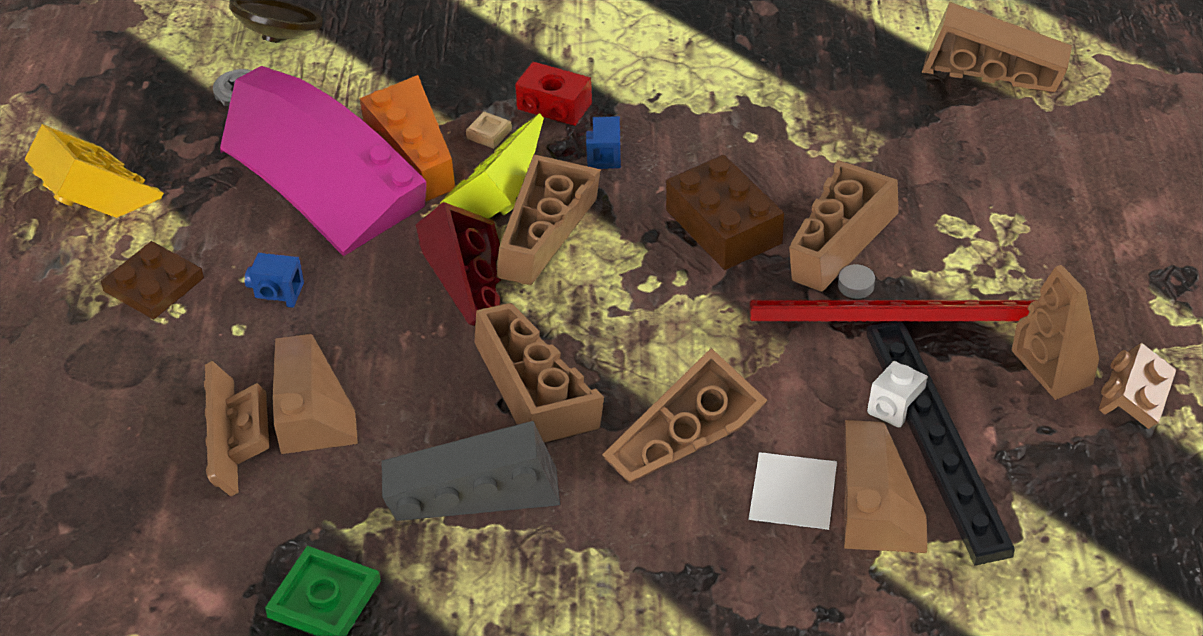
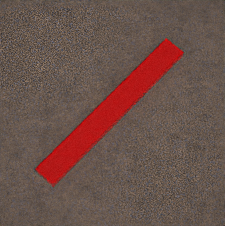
[749,300,1036,321]

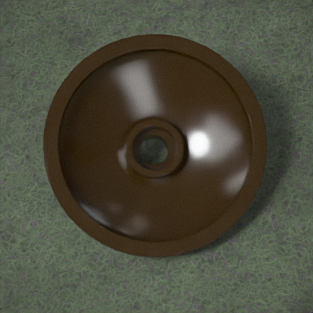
[229,0,323,43]

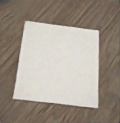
[748,452,837,530]

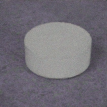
[838,264,875,299]

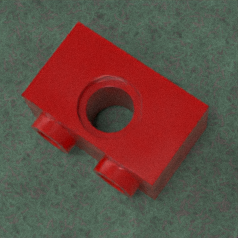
[515,62,592,126]

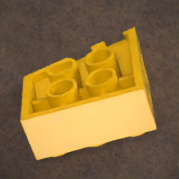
[25,124,164,218]

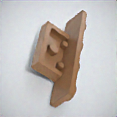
[204,361,269,496]

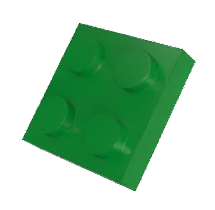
[265,546,381,636]

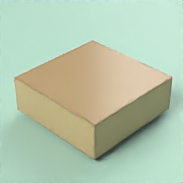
[466,112,512,149]

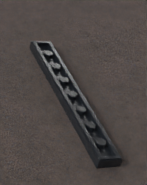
[866,321,1015,566]

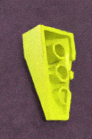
[440,113,544,219]

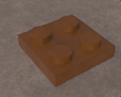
[100,241,204,320]

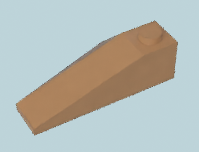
[1012,265,1099,400]
[273,334,358,454]
[602,348,768,483]
[844,420,927,553]

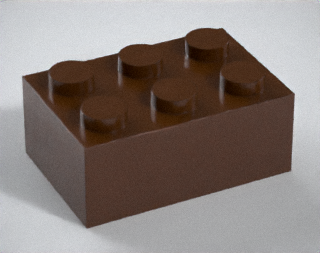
[666,154,784,271]

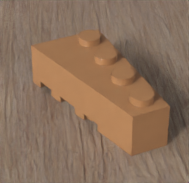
[496,155,601,285]

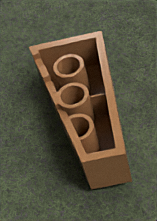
[922,2,1072,93]
[789,160,898,292]
[474,303,604,443]

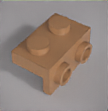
[1099,343,1176,429]

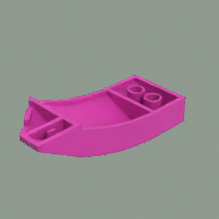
[220,66,426,256]

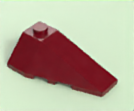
[415,202,501,326]

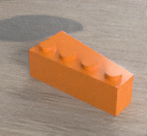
[360,75,455,202]

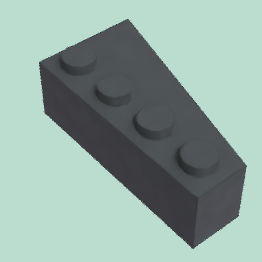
[381,421,560,521]

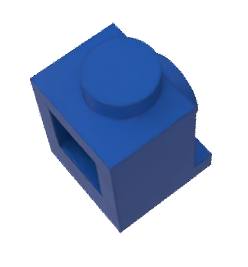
[586,116,621,169]
[245,253,304,308]

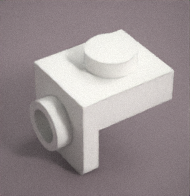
[867,361,928,427]

